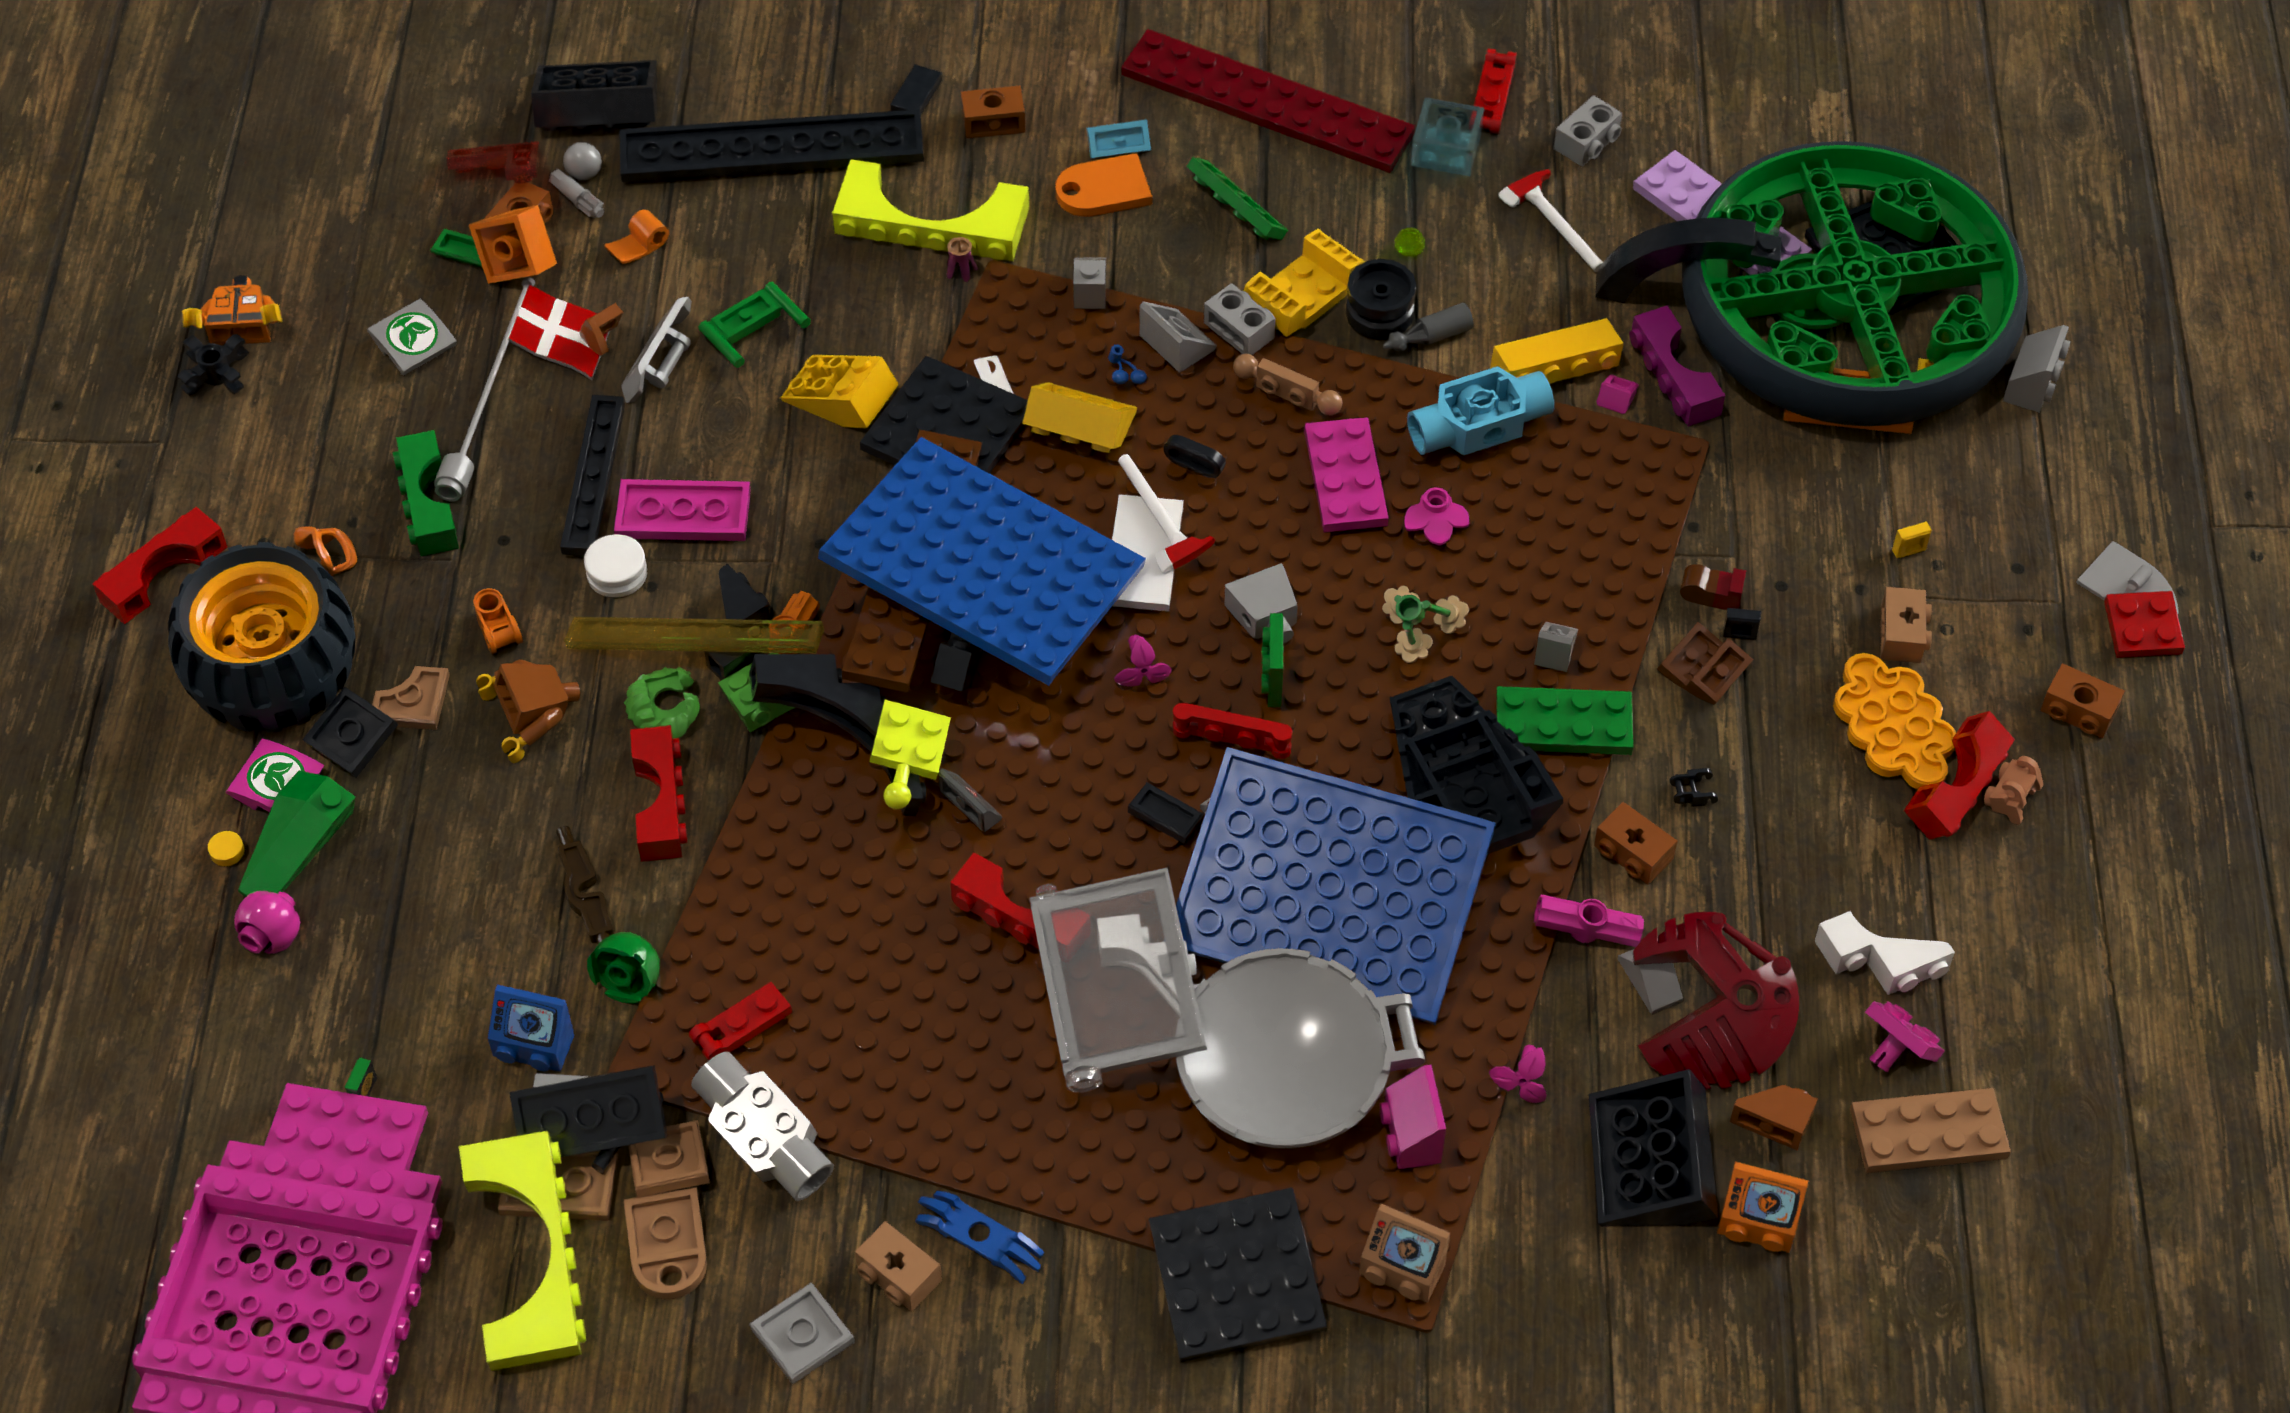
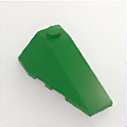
[238,770,356,897]

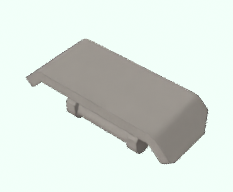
[622,297,692,403]

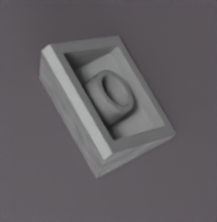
[1140,301,1217,373]

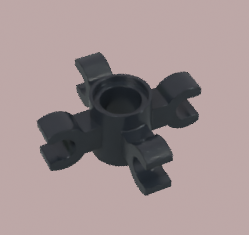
[177,334,249,396]

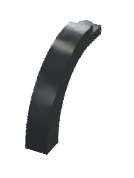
[1595,218,1782,304]

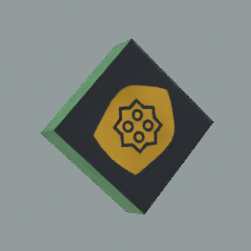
[345,1058,377,1097]

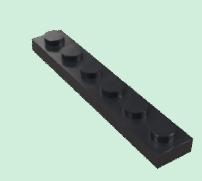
[560,395,625,556]

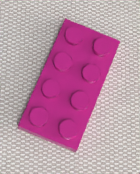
[1304,417,1389,532]
[614,479,751,541]

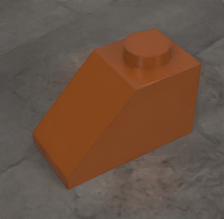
[1730,1085,1818,1150]

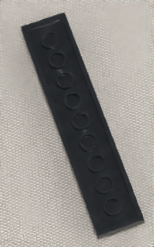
[620,109,924,182]

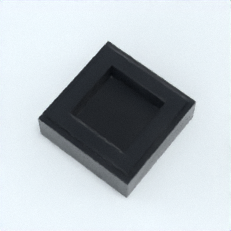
[1723,608,1761,640]

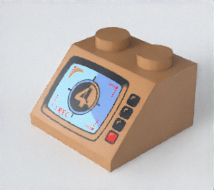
[1359,1204,1450,1303]

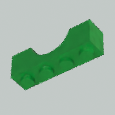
[393,430,459,556]

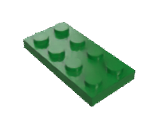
[1496,686,1633,755]

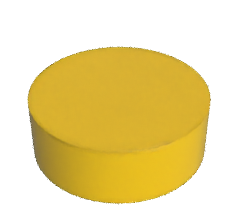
[208,831,245,866]

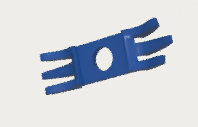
[915,1191,1044,1284]

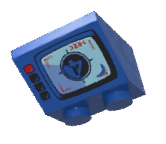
[488,984,575,1072]

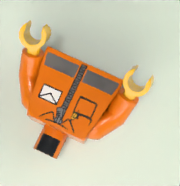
[182,276,282,345]

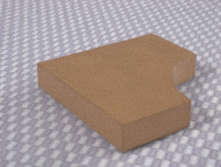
[372,666,450,730]

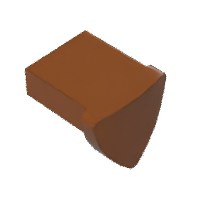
[579,303,623,356]

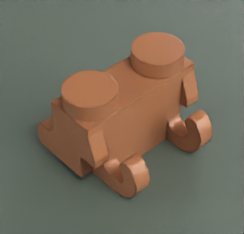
[1984,756,2044,825]

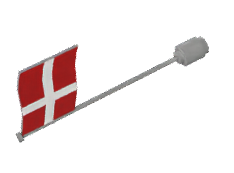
[434,277,610,501]

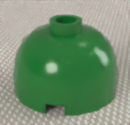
[587,932,660,1003]

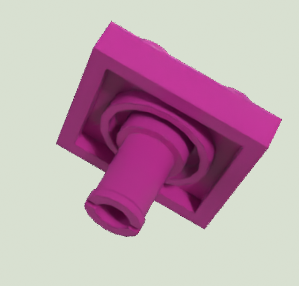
[1865,1001,1945,1072]

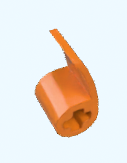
[604,209,669,264]

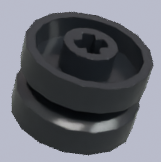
[1346,259,1417,340]

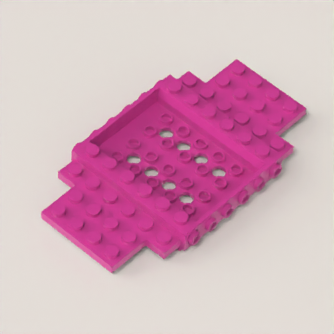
[132,1083,442,1413]

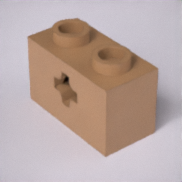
[1880,587,1932,663]
[855,1221,942,1312]

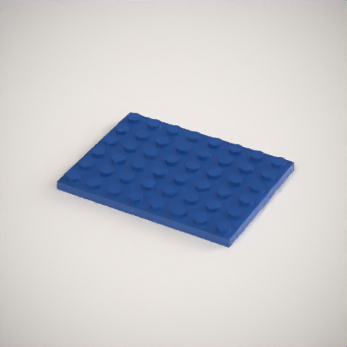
[818,437,1146,686]
[1164,747,1496,1025]

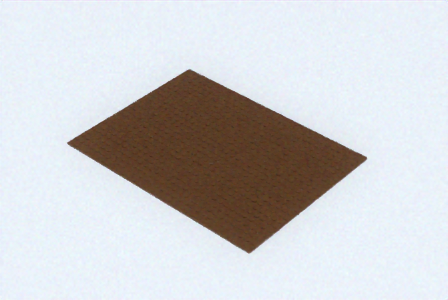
[607,260,1709,1333]

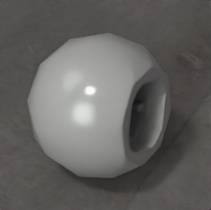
[563,143,602,180]

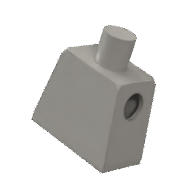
[1224,563,1298,643]

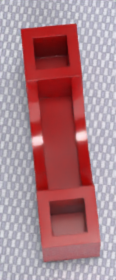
[92,507,228,624]
[1904,711,2015,840]
[630,725,688,862]
[950,852,1091,965]

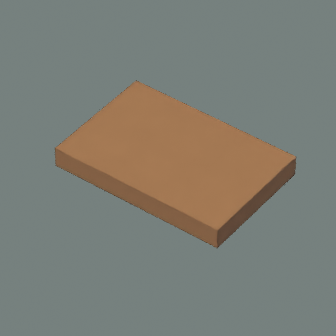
[498,1150,619,1221]

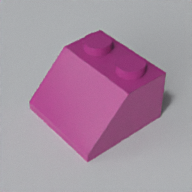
[1379,1065,1446,1169]

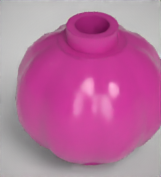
[234,891,300,954]

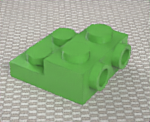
[718,650,795,732]

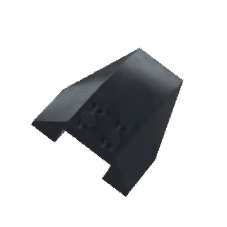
[1390,676,1564,854]

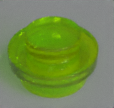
[1394,228,1425,257]

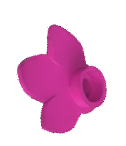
[1404,487,1469,545]

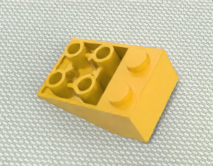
[780,355,899,428]

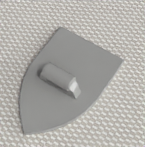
[2076,541,2179,614]

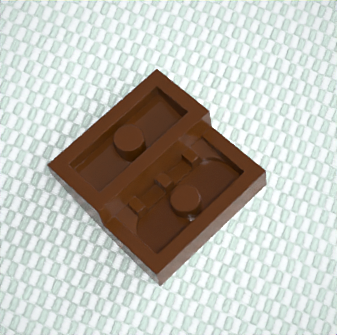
[1657,622,1754,705]

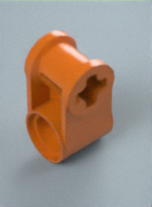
[473,588,523,654]

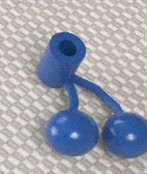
[1108,344,1147,384]

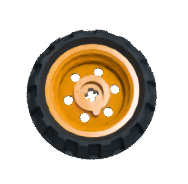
[168,542,355,732]

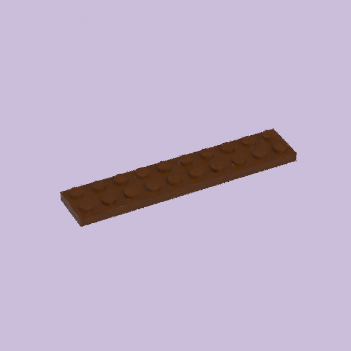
[842,430,982,692]

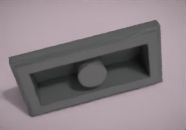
[938,768,1002,832]

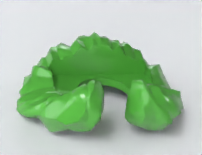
[624,667,700,738]

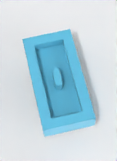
[1086,119,1151,158]

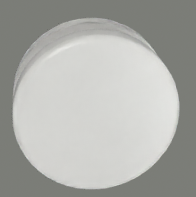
[584,534,647,598]

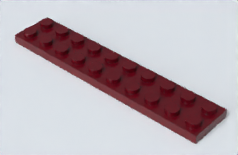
[1121,29,1416,173]

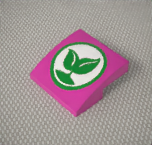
[226,739,324,812]

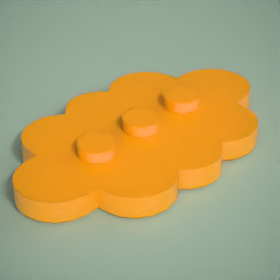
[1833,653,1956,790]

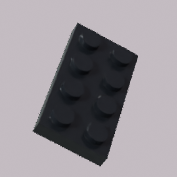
[509,1065,668,1157]

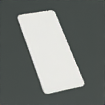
[974,355,1013,393]

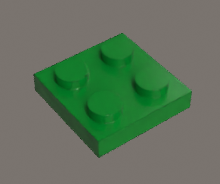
[1261,613,1283,707]

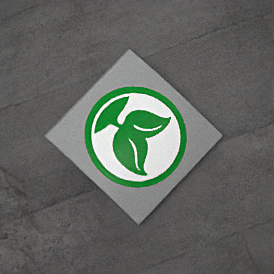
[367,299,456,376]

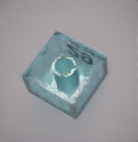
[1411,97,1484,176]

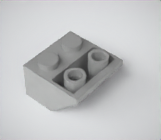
[2003,325,2071,413]

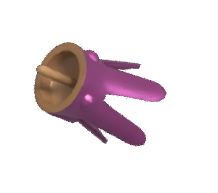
[946,237,978,282]

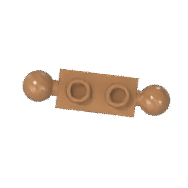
[1233,354,1343,415]

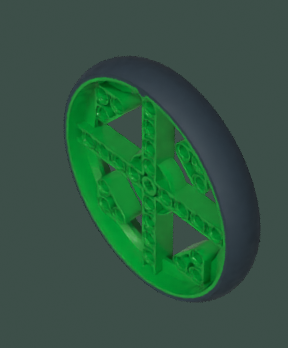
[1682,141,2028,426]

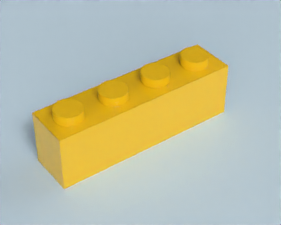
[1490,318,1624,384]

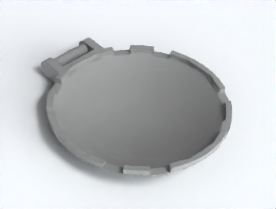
[1175,948,1425,1148]

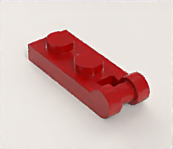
[688,982,792,1061]

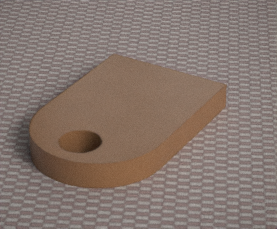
[624,1187,707,1299]

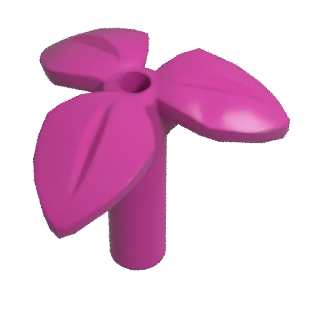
[1114,635,1172,687]
[1489,1045,1546,1103]

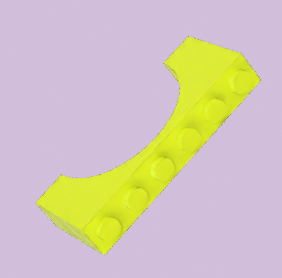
[832,160,1029,261]
[459,1131,586,1371]

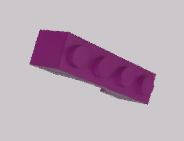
[1629,305,1725,427]

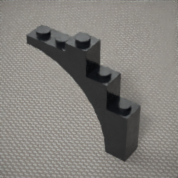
[749,654,926,816]

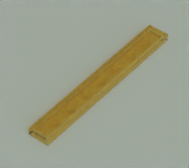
[564,617,825,654]

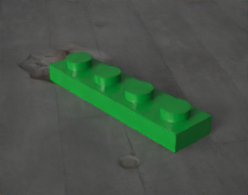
[1186,157,1288,240]

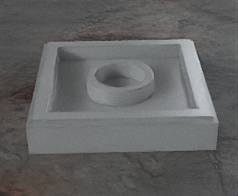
[750,1282,855,1384]

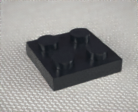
[302,686,398,778]

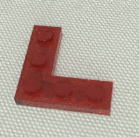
[446,141,540,183]

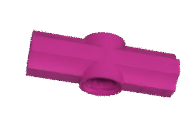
[1534,895,1644,947]

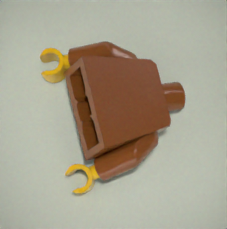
[476,659,580,763]

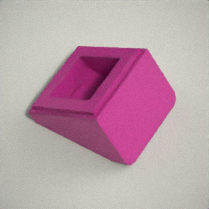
[1597,375,1639,414]

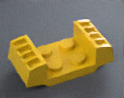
[1244,229,1365,337]

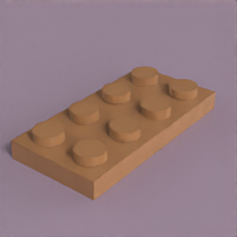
[1850,1088,2011,1173]

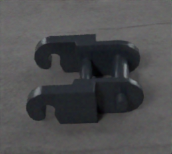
[1669,768,1718,807]

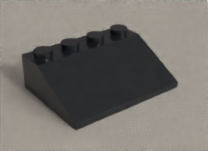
[531,60,657,131]
[1588,1069,1718,1227]

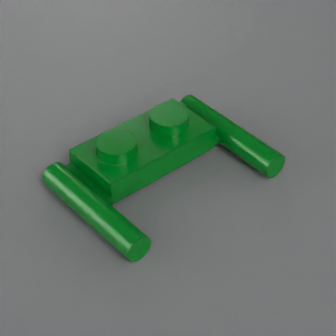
[698,281,811,368]

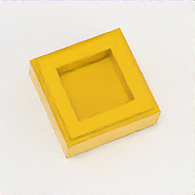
[1892,522,1932,558]

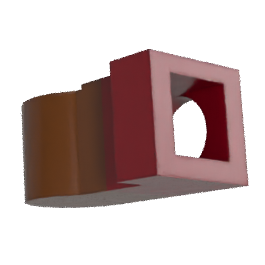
[1680,564,1747,610]

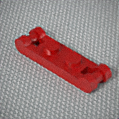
[1469,48,1517,134]
[1173,703,1292,759]

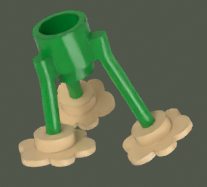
[1382,586,1469,663]

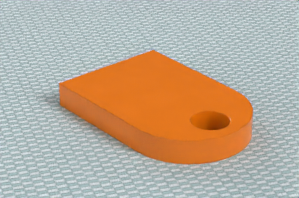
[1055,153,1152,217]

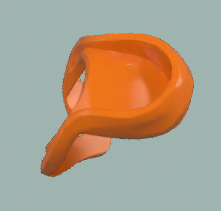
[294,526,357,576]

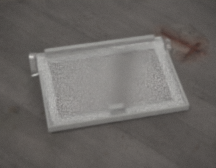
[1030,868,1207,1092]

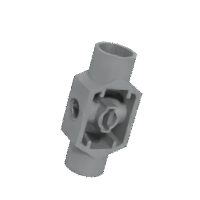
[691,1051,834,1201]

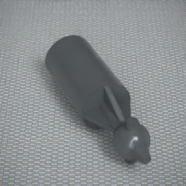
[1383,303,1474,351]

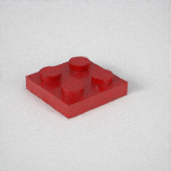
[2104,591,2185,658]

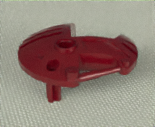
[1632,912,1799,1090]

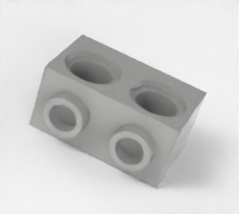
[1554,95,1622,166]
[1204,283,1275,355]

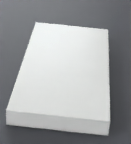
[1112,494,1183,611]

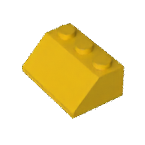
[1022,382,1138,452]

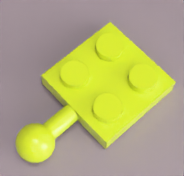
[869,700,951,809]

